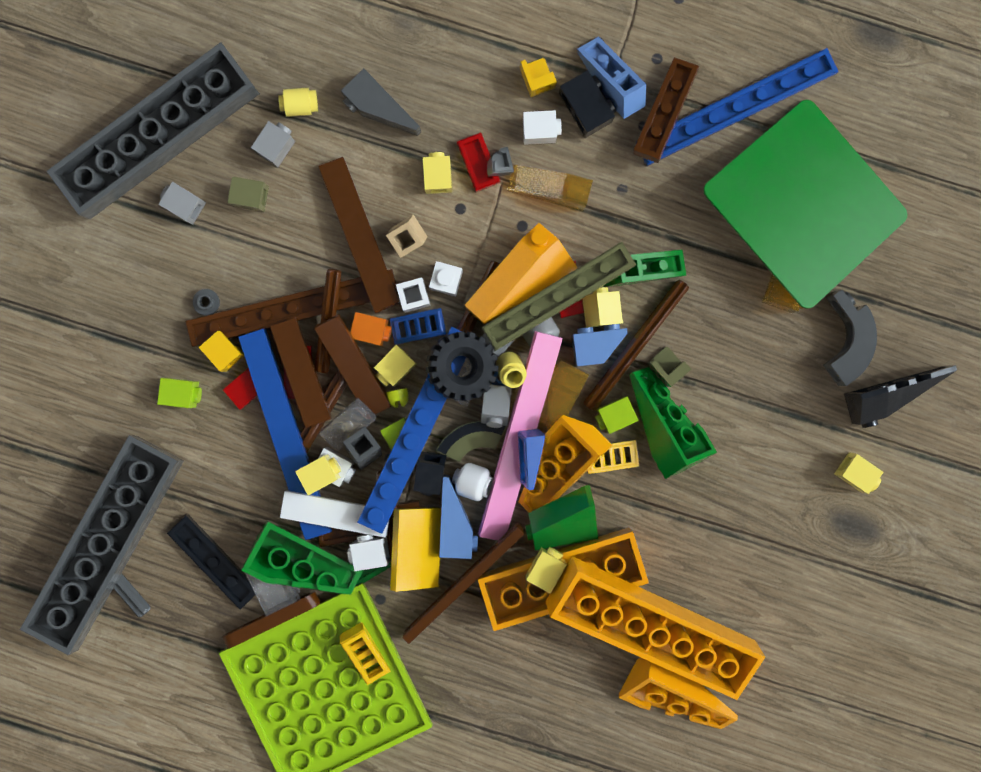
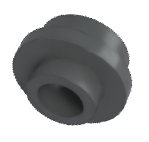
[193,289,220,316]

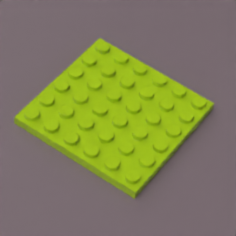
[219,583,433,772]

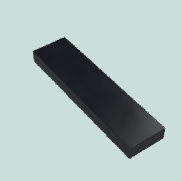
[167,514,261,610]

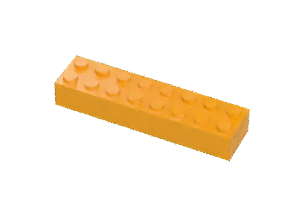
[546,556,765,700]

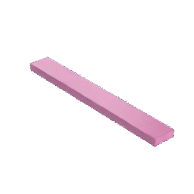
[478,331,563,541]

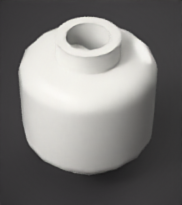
[452,463,493,501]

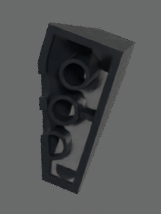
[844,365,957,428]

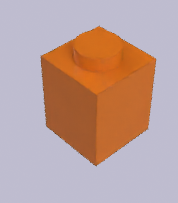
[350,312,392,346]

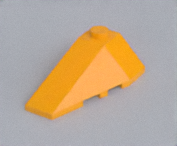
[465,223,578,324]
[518,415,613,513]
[619,657,738,729]

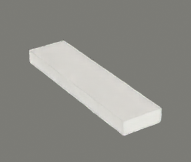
[280,490,390,538]

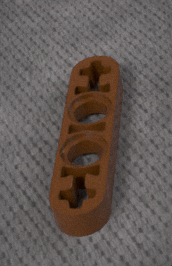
[222,591,321,649]

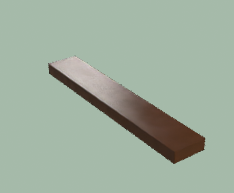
[318,157,401,313]
[402,523,525,644]

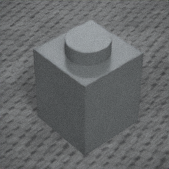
[343,427,382,471]

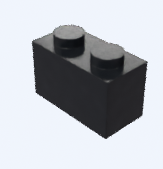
[559,70,616,138]

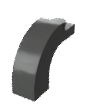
[823,290,877,386]

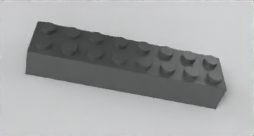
[47,42,260,219]
[20,435,184,656]

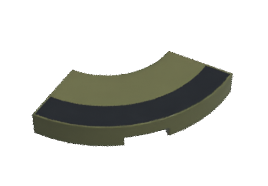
[436,421,506,462]

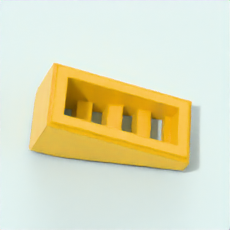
[587,440,639,474]
[339,622,391,685]

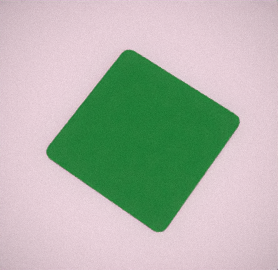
[703,100,908,309]

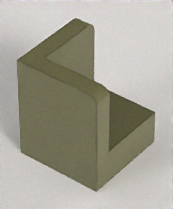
[227,177,269,212]
[647,347,692,387]

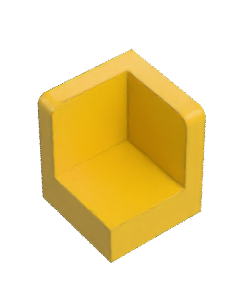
[520,58,557,97]
[199,331,244,372]

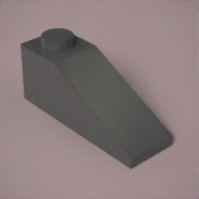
[341,68,421,136]

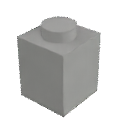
[251,121,296,167]
[158,182,206,225]
[481,385,511,428]

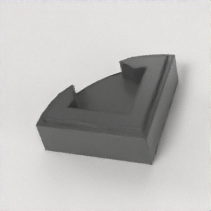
[487,147,514,176]

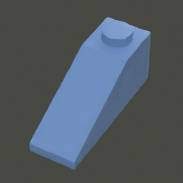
[577,37,646,119]
[439,475,478,559]

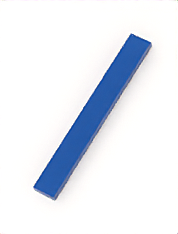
[636,48,839,166]
[238,329,332,540]

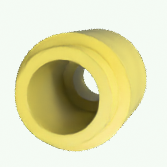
[278,88,318,117]
[495,352,527,388]

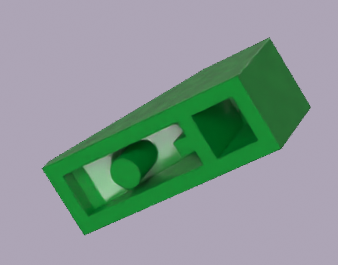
[604,250,687,287]

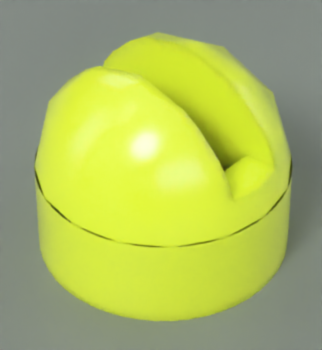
[386,388,409,408]

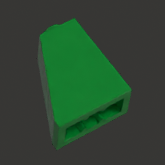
[525,485,598,550]

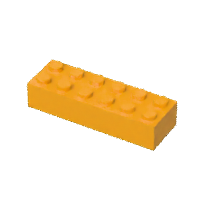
[478,527,649,631]

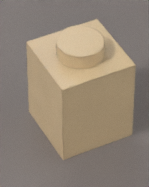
[386,215,427,258]

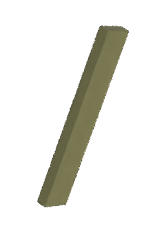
[482,242,636,351]

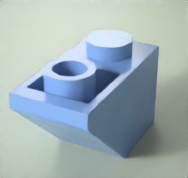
[572,324,628,367]

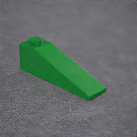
[630,367,717,479]
[241,520,363,595]

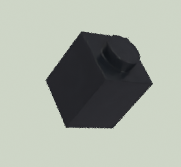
[413,451,447,496]

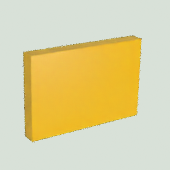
[390,507,441,592]

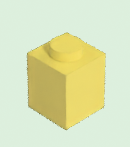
[423,152,453,194]
[583,287,623,328]
[374,345,417,386]
[834,452,884,494]
[295,454,341,495]
[525,547,567,594]

